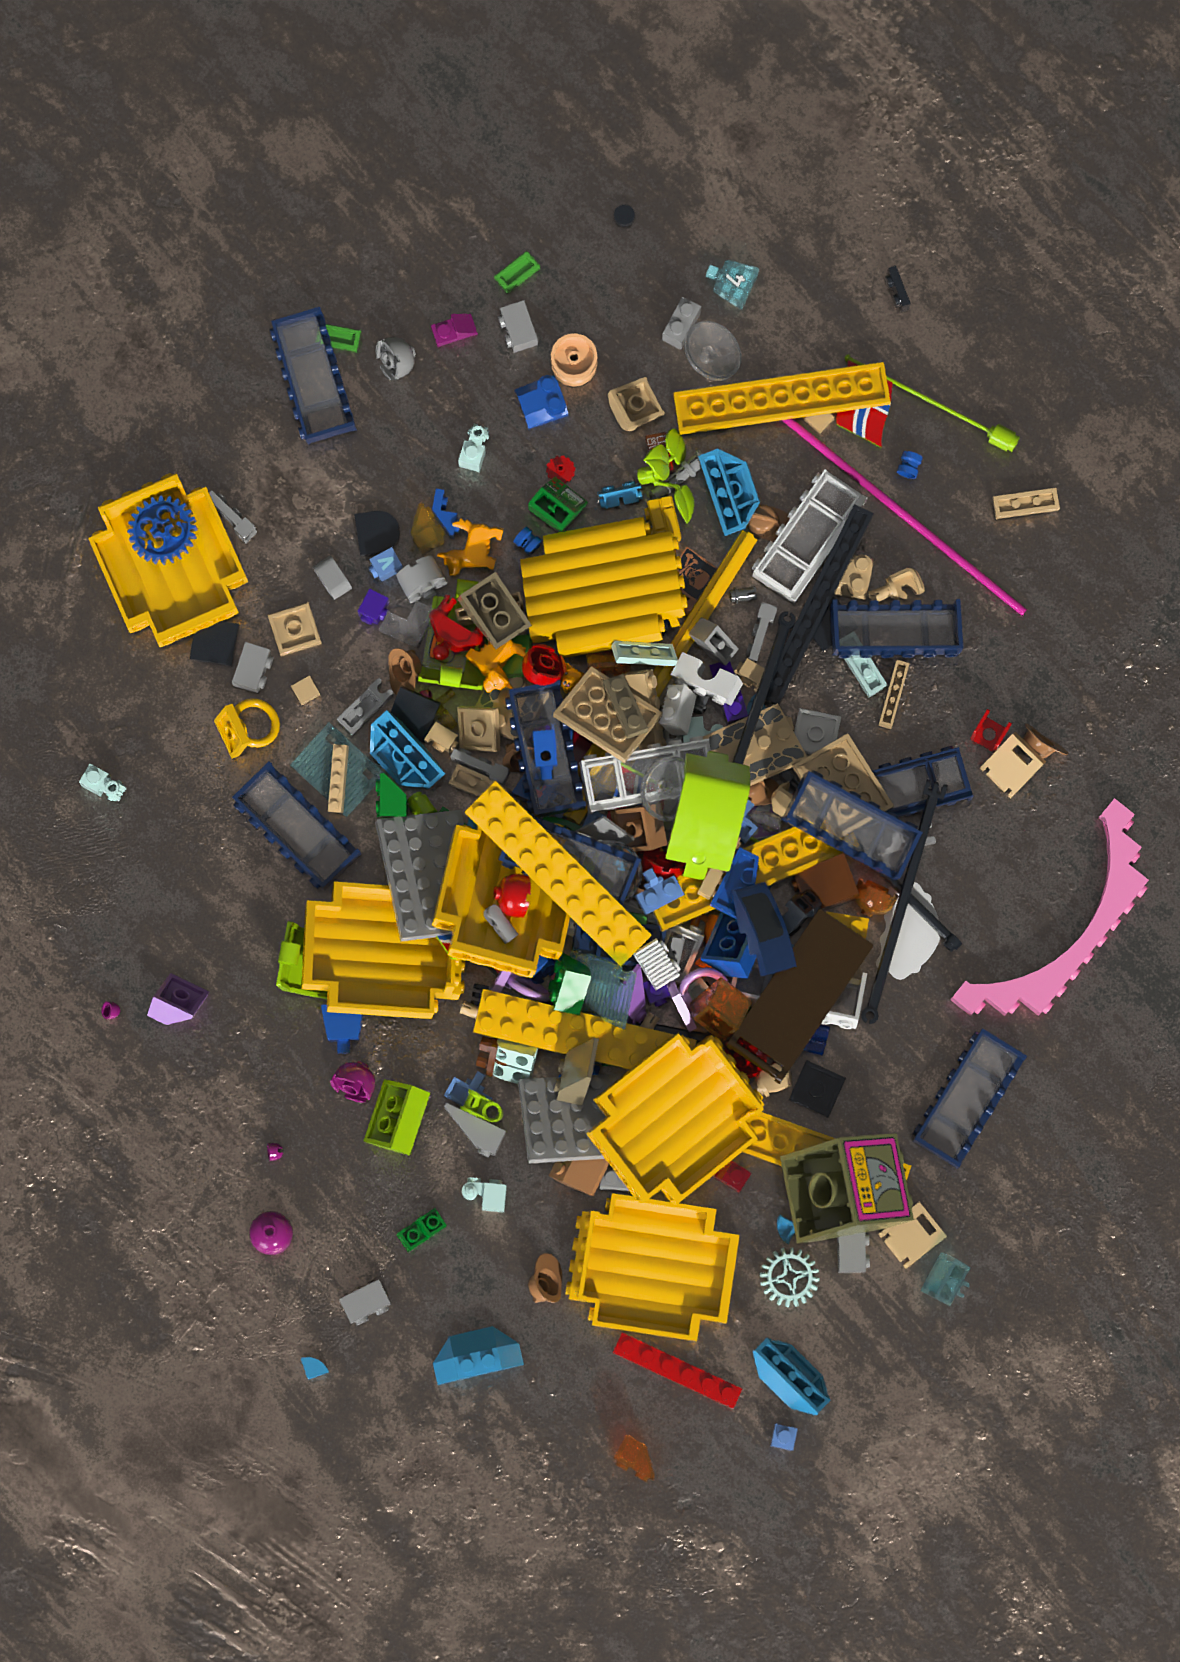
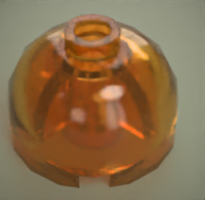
[854,878,899,918]

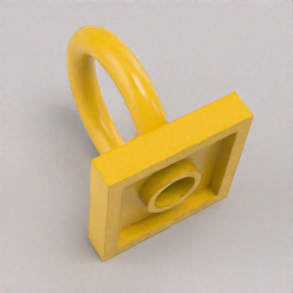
[214,698,280,759]

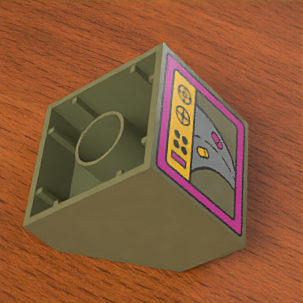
[780,1133,914,1243]

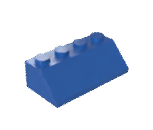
[700,912,757,978]

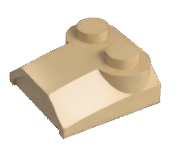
[608,377,665,431]
[835,554,874,601]

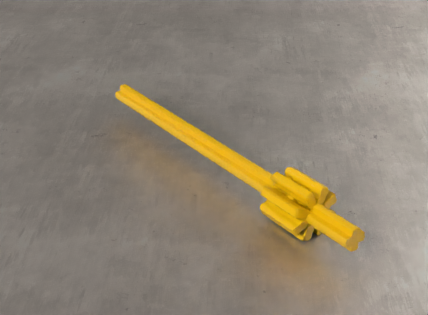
[563,530,758,825]

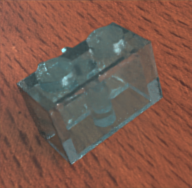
[921,1252,971,1306]

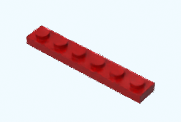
[613,1333,742,1409]

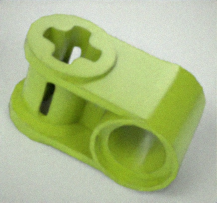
[459,1089,504,1123]

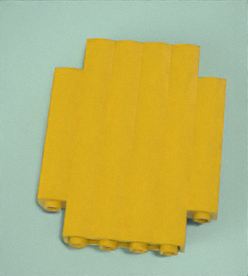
[88,473,248,647]
[520,517,688,658]
[432,824,582,978]
[301,882,465,1019]
[586,1034,764,1204]
[565,1193,739,1342]

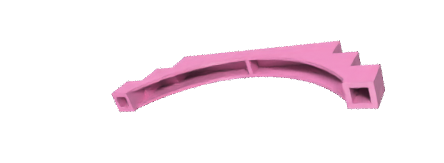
[950,798,1149,1016]

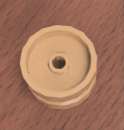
[551,333,597,387]

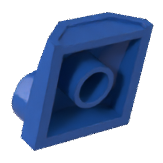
[514,375,568,429]

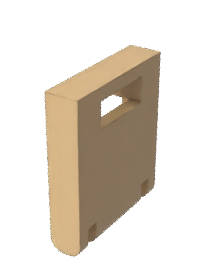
[980,732,1046,799]
[878,1202,947,1269]

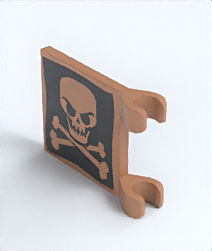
[679,547,717,616]

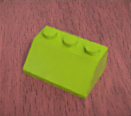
[363,1079,430,1155]

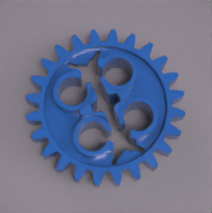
[127,495,198,565]

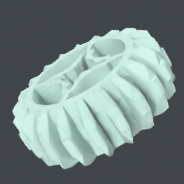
[760,1247,819,1307]

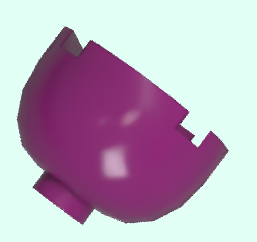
[330,1061,375,1103]
[249,1211,293,1255]

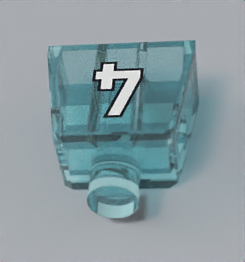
[706,260,759,310]

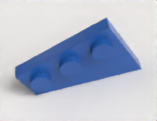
[710,847,759,919]

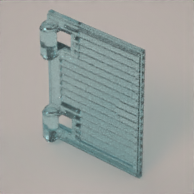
[290,722,384,817]
[570,947,637,1029]

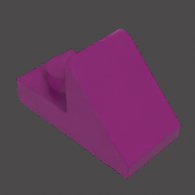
[431,314,478,347]

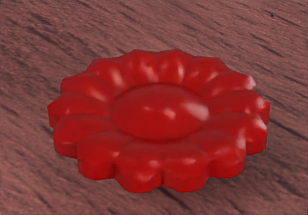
[546,455,575,484]

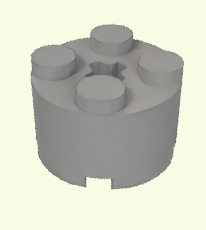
[396,556,448,603]

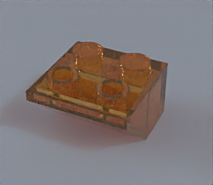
[586,649,631,677]
[690,977,752,1042]
[613,1435,655,1482]

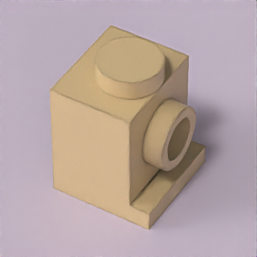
[734,658,765,693]
[424,722,459,753]

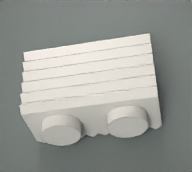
[659,685,697,735]
[633,938,680,990]

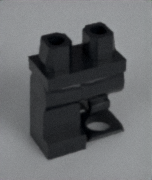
[782,889,822,938]

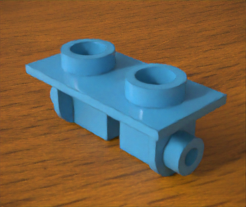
[597,481,643,509]

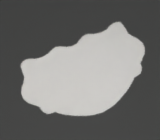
[876,882,941,980]

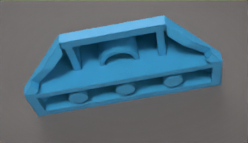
[698,448,760,536]
[370,710,446,788]
[433,1326,524,1385]
[753,1338,830,1415]

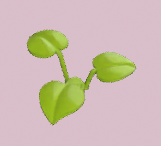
[637,428,694,523]

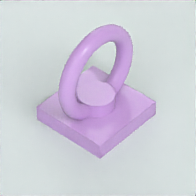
[666,968,730,1032]
[490,970,550,1002]

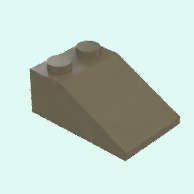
[457,572,532,649]
[554,1038,599,1105]

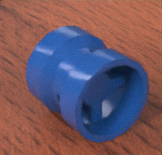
[897,451,923,479]
[513,526,543,556]

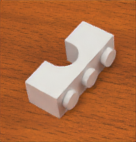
[671,652,743,706]

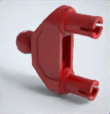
[429,594,485,661]

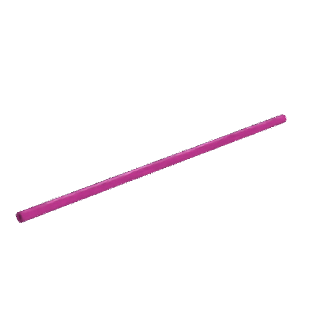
[782,419,1027,616]

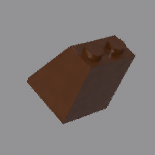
[790,853,859,911]

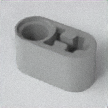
[312,555,352,600]

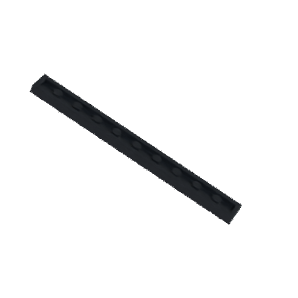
[765,504,874,706]

